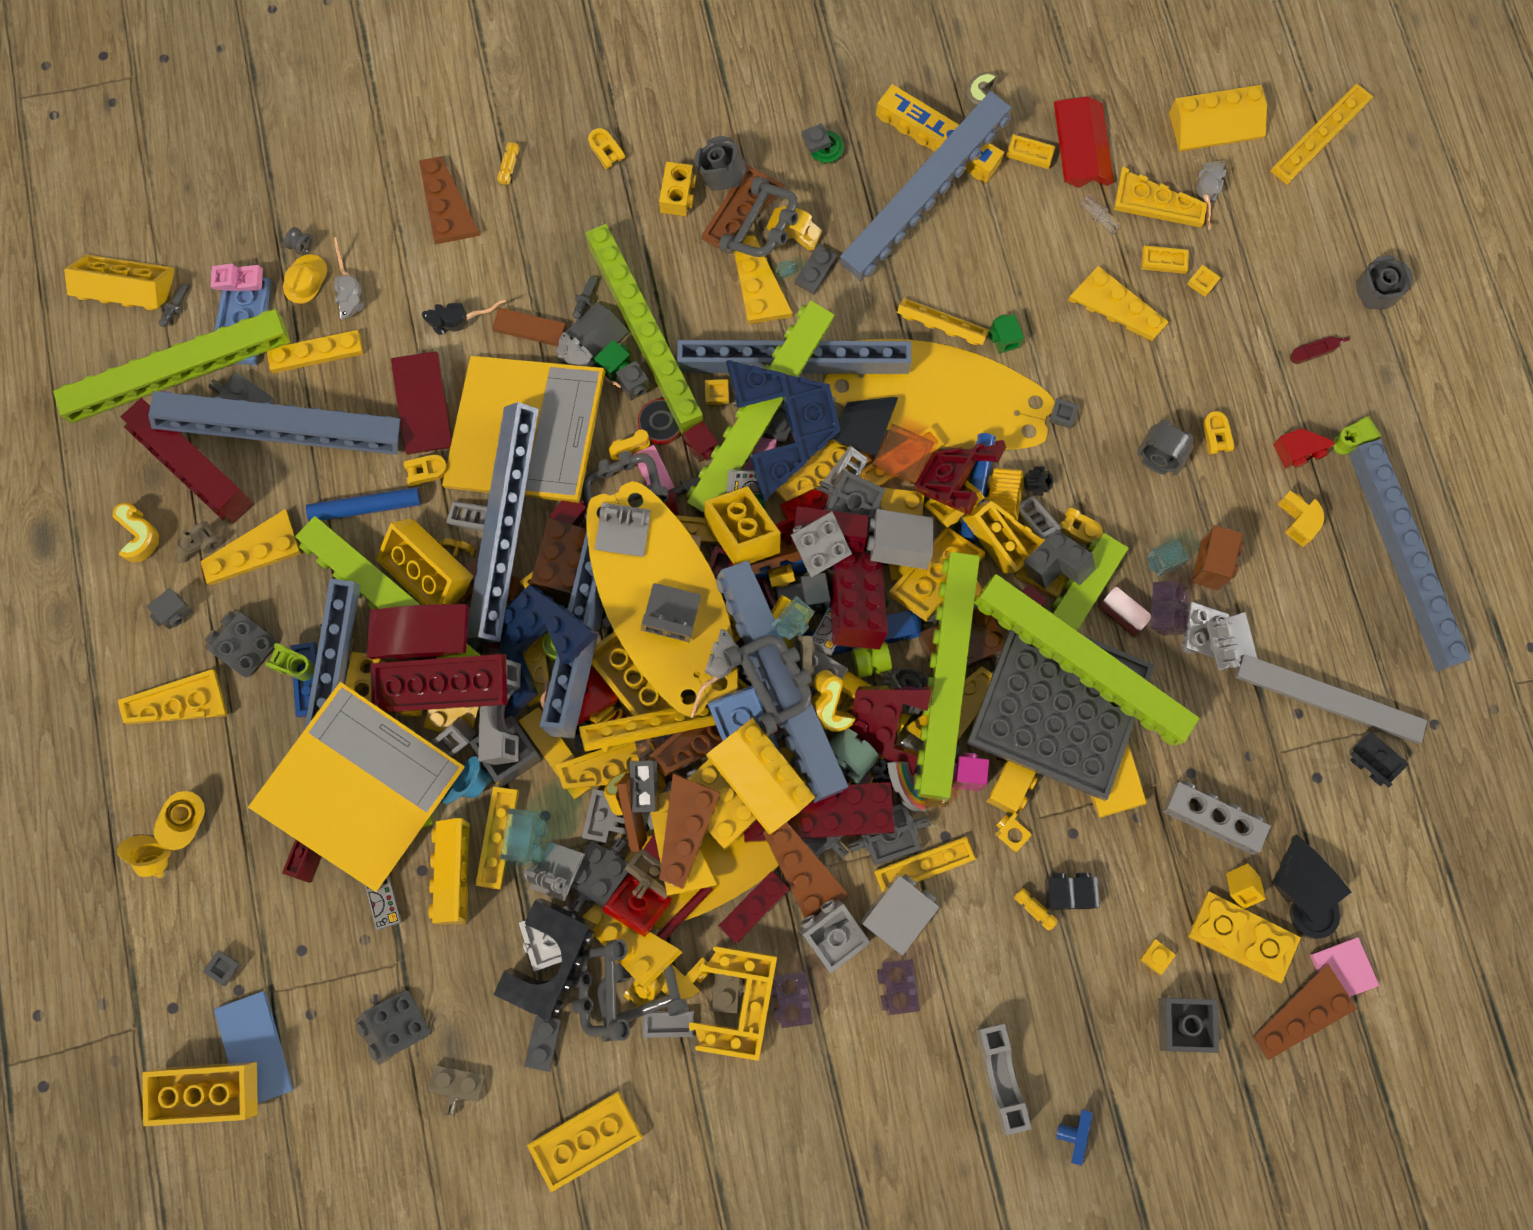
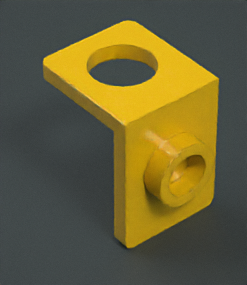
[995,812,1031,852]

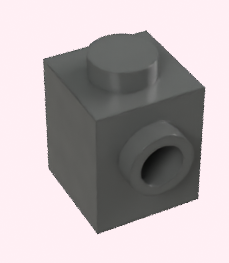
[616,361,650,401]
[146,588,193,629]

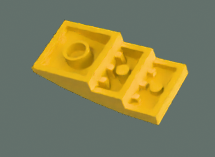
[1090,743,1146,818]

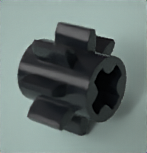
[1024,466,1054,496]
[871,759,894,790]

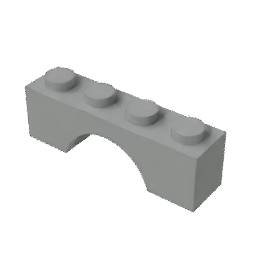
[478,659,521,765]
[976,1024,1032,1136]

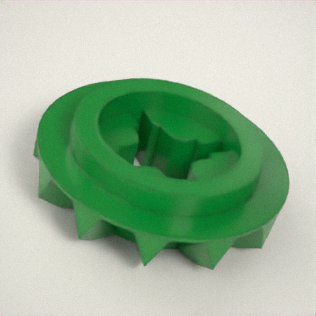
[809,131,844,165]

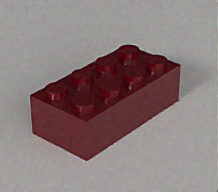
[827,552,888,650]

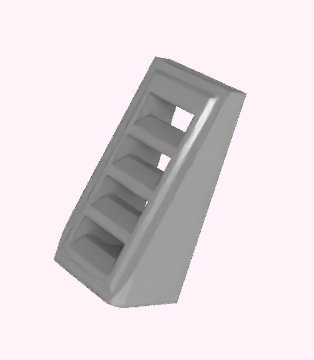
[823,446,868,486]
[1018,496,1061,540]
[446,501,487,533]
[430,717,476,757]

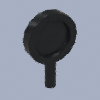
[1290,902,1340,939]

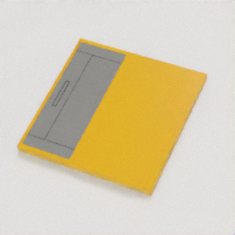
[442,356,605,503]
[248,682,465,892]

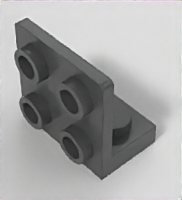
[641,583,701,643]

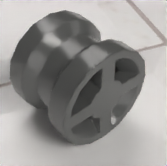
[284,227,313,256]

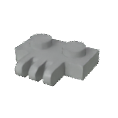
[582,789,627,844]

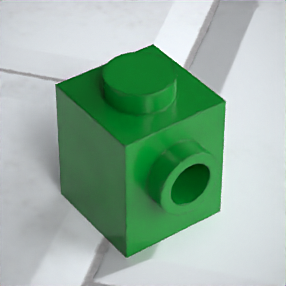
[989,314,1024,354]
[594,340,632,381]

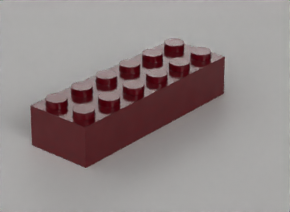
[120,397,254,524]

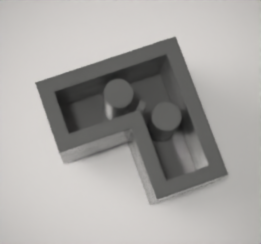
[1024,529,1096,589]
[776,573,830,616]

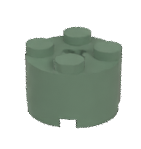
[829,728,879,784]

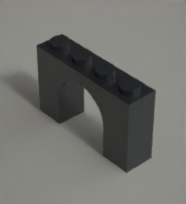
[493,898,596,1021]

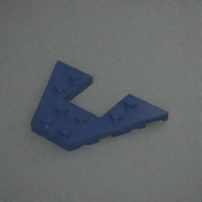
[726,360,841,501]
[500,585,599,719]

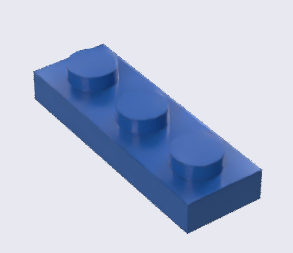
[290,642,317,718]

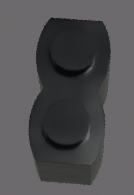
[1045,873,1100,910]

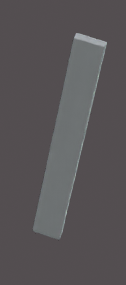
[1235,654,1428,744]

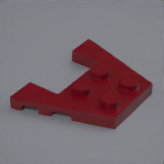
[914,440,1006,515]
[849,686,934,775]

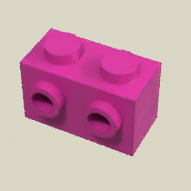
[951,753,989,791]

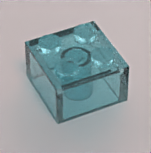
[500,808,548,868]

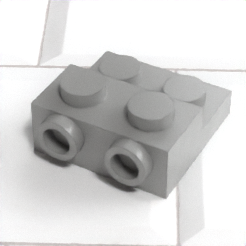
[798,899,870,974]

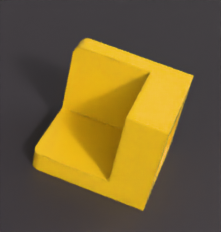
[1226,863,1266,909]

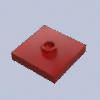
[577,665,618,726]
[602,874,673,937]

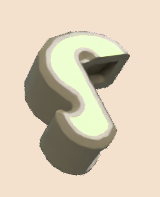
[964,72,998,112]

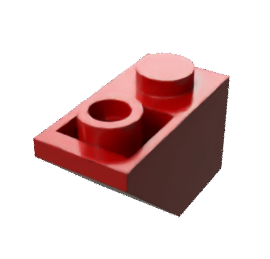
[1273,428,1335,469]

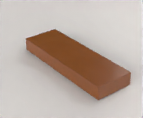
[493,308,566,346]
[617,773,647,852]

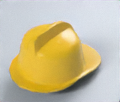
[283,254,328,304]
[154,791,205,850]
[117,835,171,878]

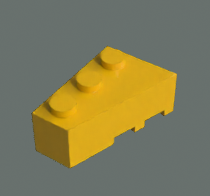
[962,501,1045,574]

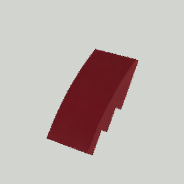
[391,351,452,455]
[367,604,469,660]

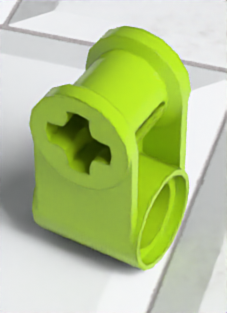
[1332,416,1382,455]
[264,643,315,681]

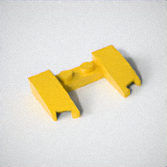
[688,946,777,1061]

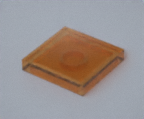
[872,423,935,485]

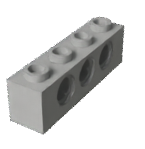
[1162,781,1271,855]

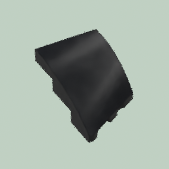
[832,397,898,457]
[1272,834,1352,922]

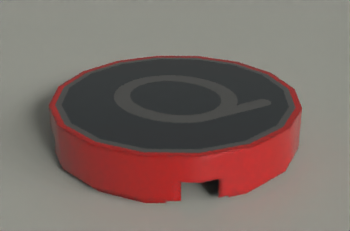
[638,399,681,445]

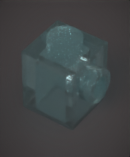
[1147,539,1189,577]
[771,596,815,641]

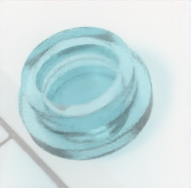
[775,260,797,279]

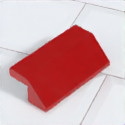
[1054,97,1114,188]

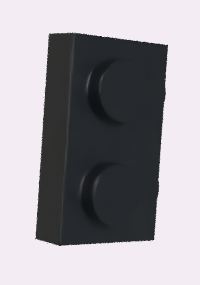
[1349,730,1409,787]

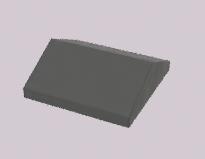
[565,302,629,361]

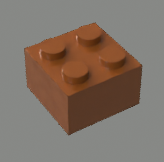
[1191,525,1244,590]

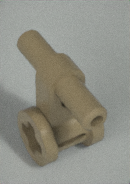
[176,521,222,563]

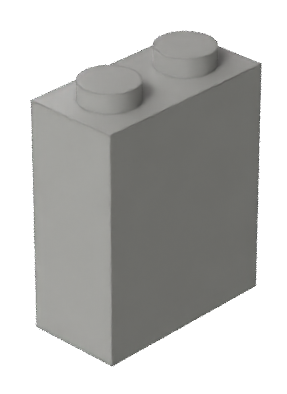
[867,509,933,570]
[860,874,939,956]

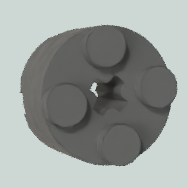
[695,136,746,191]
[1356,256,1412,310]
[1137,420,1194,475]

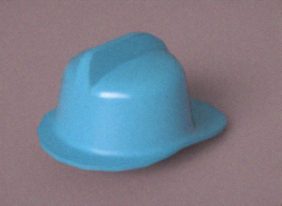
[441,756,492,804]

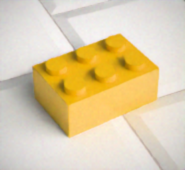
[705,486,781,565]
[688,759,757,850]

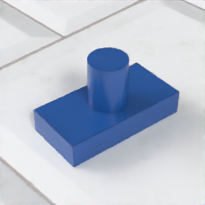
[1056,1110,1093,1166]

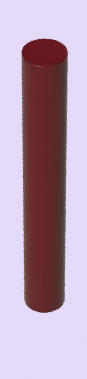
[656,887,713,941]

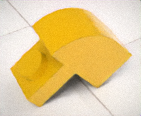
[766,206,823,251]
[1277,490,1324,547]
[656,957,710,999]

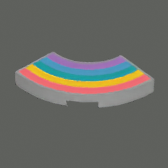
[888,762,926,812]

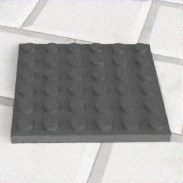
[966,630,1154,801]

